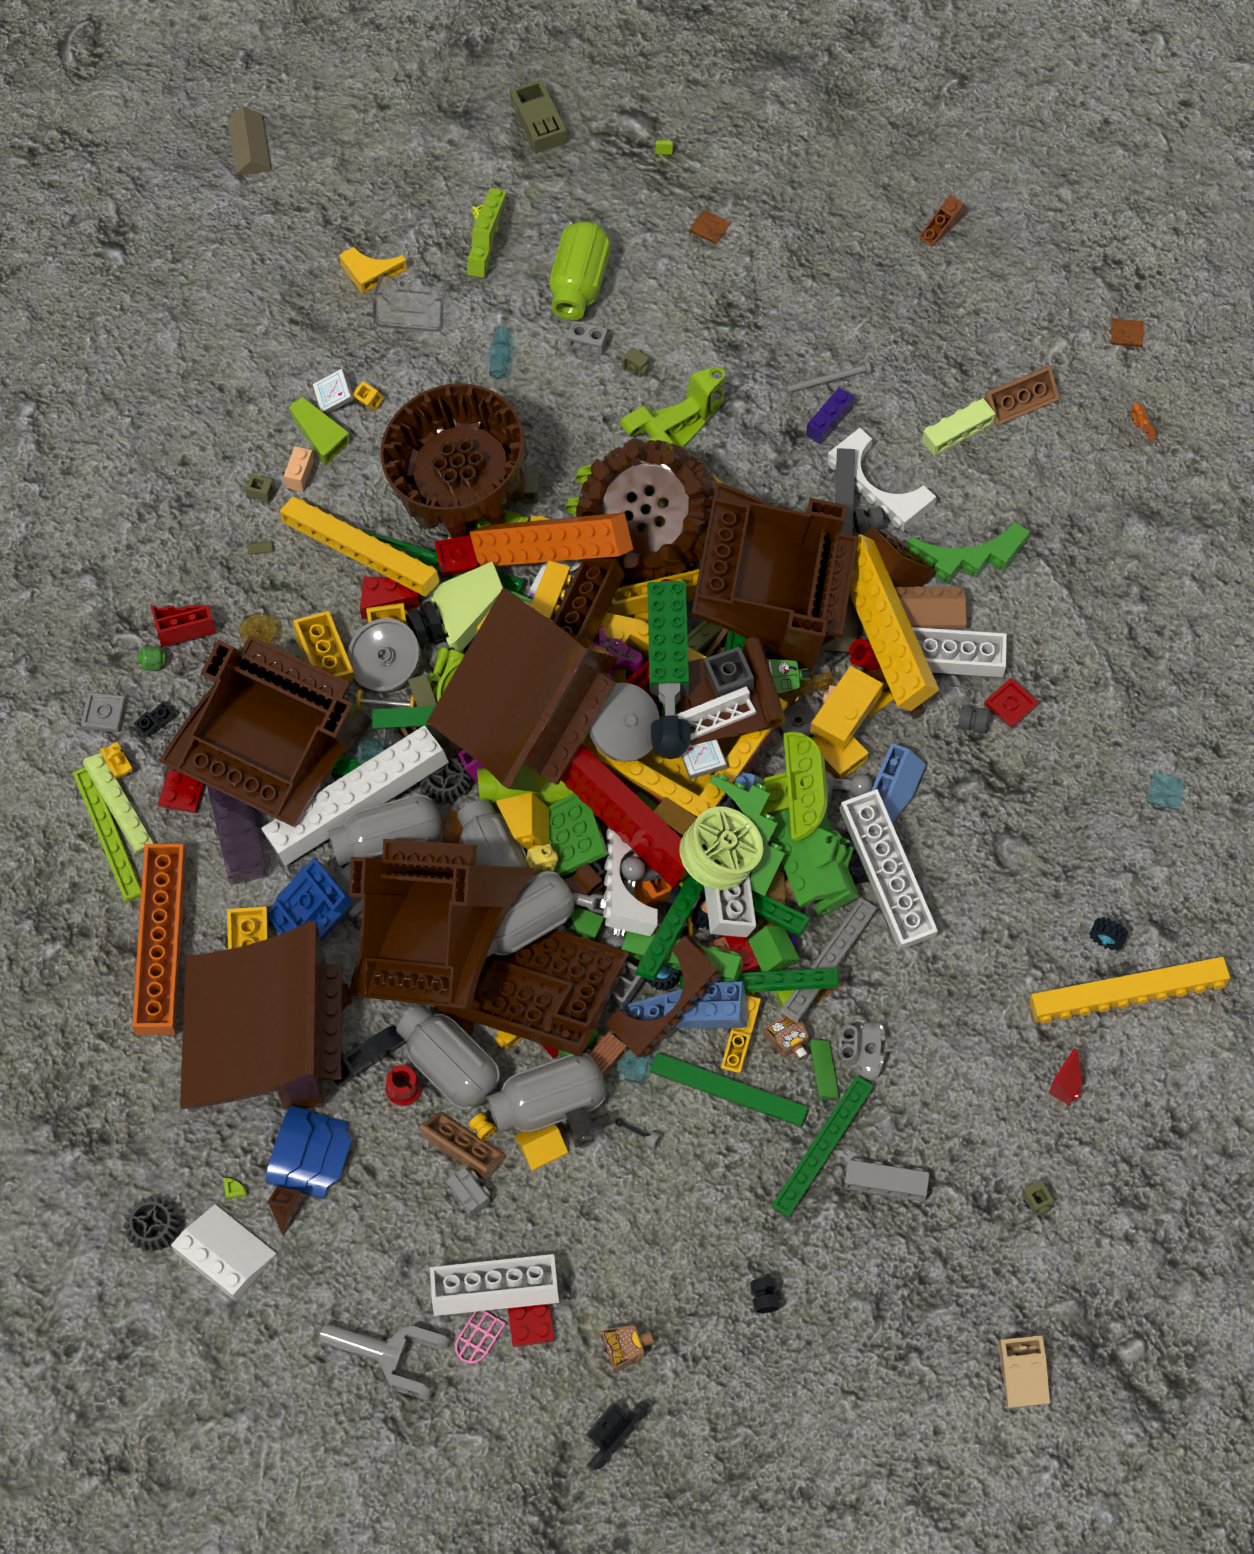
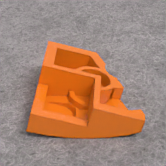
[1131,402,1156,441]

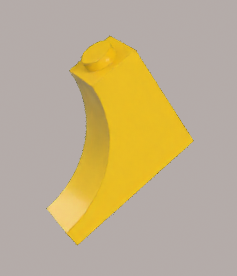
[339,247,407,294]

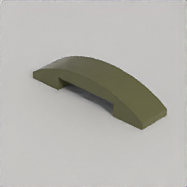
[408,674,450,749]

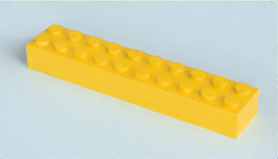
[849,534,939,711]

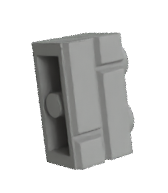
[446,1167,491,1217]

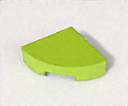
[223,1178,247,1200]

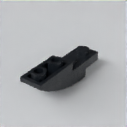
[333,1025,405,1088]

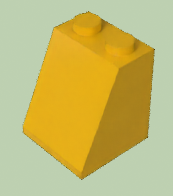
[497,792,550,850]

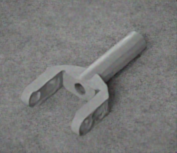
[319,1323,450,1400]

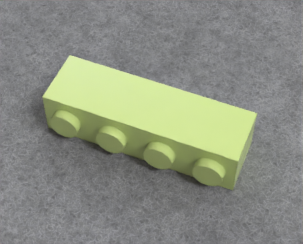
[922,398,996,456]

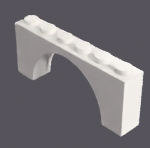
[827,428,936,532]
[603,828,658,936]

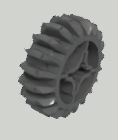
[420,752,471,804]
[123,1196,180,1252]

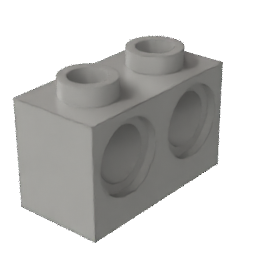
[567,321,608,356]

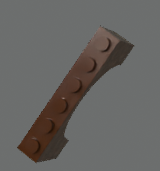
[605,936,723,1057]

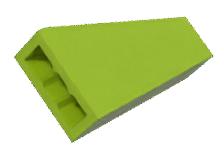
[289,397,350,466]

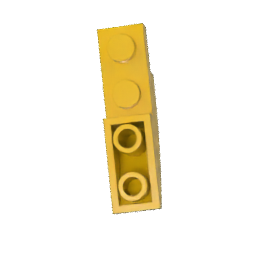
[721,995,761,1074]

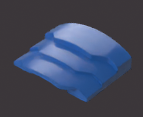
[267,857,352,941]
[265,1105,352,1199]

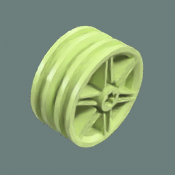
[679,807,763,890]

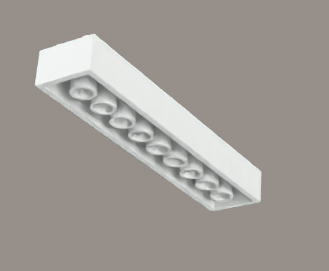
[261,725,449,866]

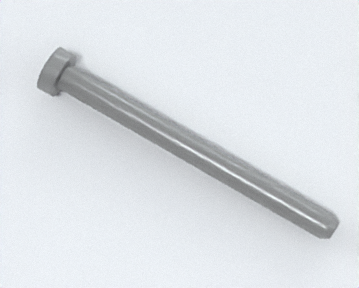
[787,361,871,392]

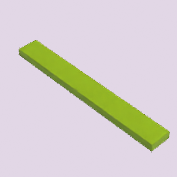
[72,767,141,903]

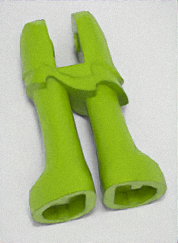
[428,647,464,696]

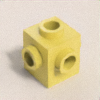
[525,844,558,876]

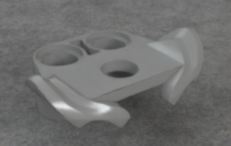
[839,1023,886,1081]

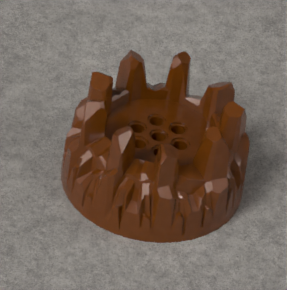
[380,383,528,538]
[576,438,716,584]

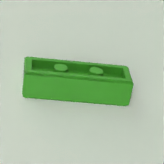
[809,1040,839,1101]

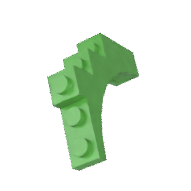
[907,522,1030,584]
[709,773,785,896]

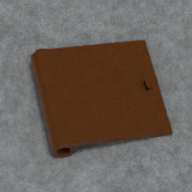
[678,637,786,746]

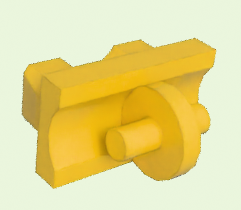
[100,742,132,779]

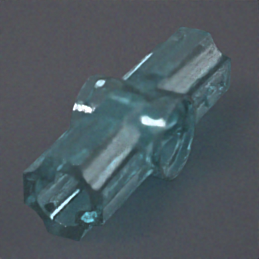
[490,325,510,379]

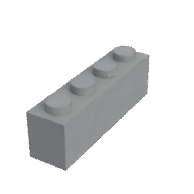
[844,1159,929,1202]

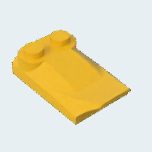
[227,906,268,949]

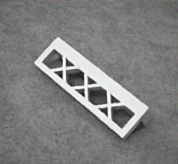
[675,686,756,741]

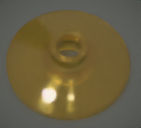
[239,613,277,644]

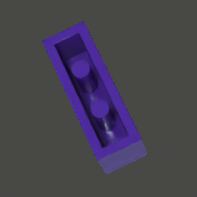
[806,387,854,445]

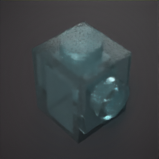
[358,738,384,764]
[617,1054,648,1084]

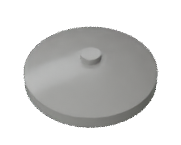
[347,618,421,693]
[589,683,660,762]

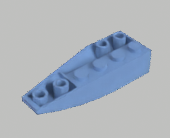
[850,743,926,852]
[627,982,748,1029]

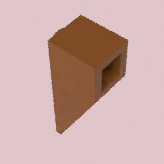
[918,194,968,247]

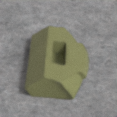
[247,541,273,554]

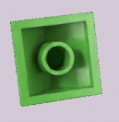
[748,926,800,972]

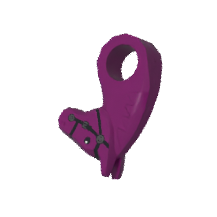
[594,626,644,680]

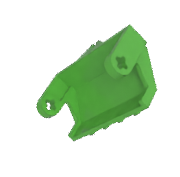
[772,810,859,916]

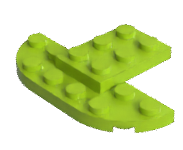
[760,732,828,842]

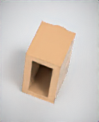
[284,446,314,492]

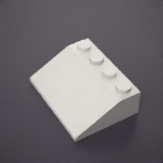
[171,1205,277,1302]

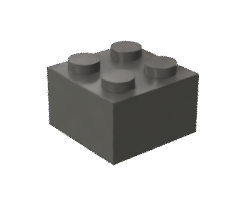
[703,647,754,698]

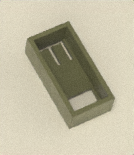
[510,79,567,154]

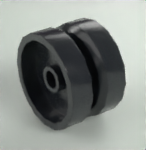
[405,601,445,648]

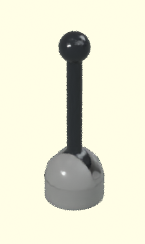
[615,1118,662,1149]

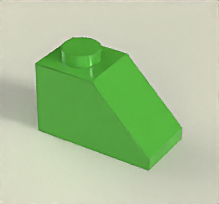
[569,908,604,942]

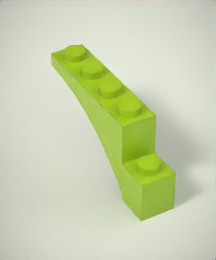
[467,188,507,278]

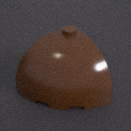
[864,526,935,587]

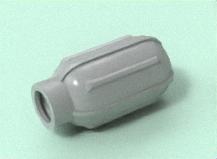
[328,794,443,867]
[457,799,528,868]
[486,871,574,958]
[396,1005,500,1110]
[486,1053,606,1133]

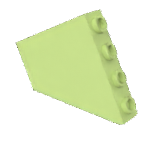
[430,562,504,652]

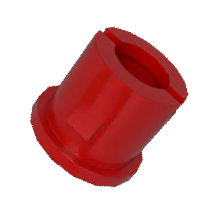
[848,638,881,671]
[385,1065,421,1106]

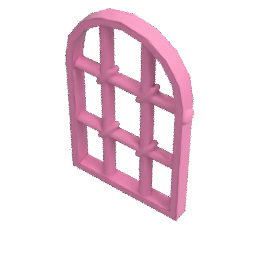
[455,1311,506,1364]

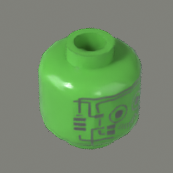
[137,646,165,670]

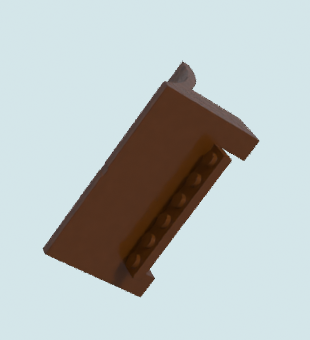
[691,482,859,678]
[426,588,618,792]
[159,635,372,828]
[348,839,533,1009]
[180,921,343,1109]

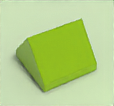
[655,140,673,155]

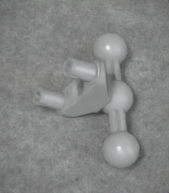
[773,767,873,817]
[573,857,645,950]

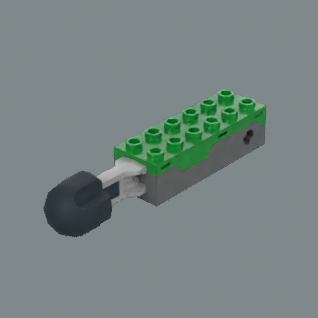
[647,579,691,759]

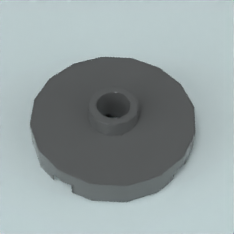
[779,705,816,737]

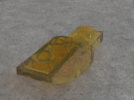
[778,670,833,706]

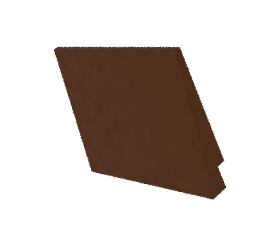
[436,929,630,1056]

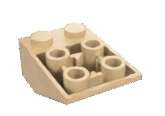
[998,1335,1050,1408]

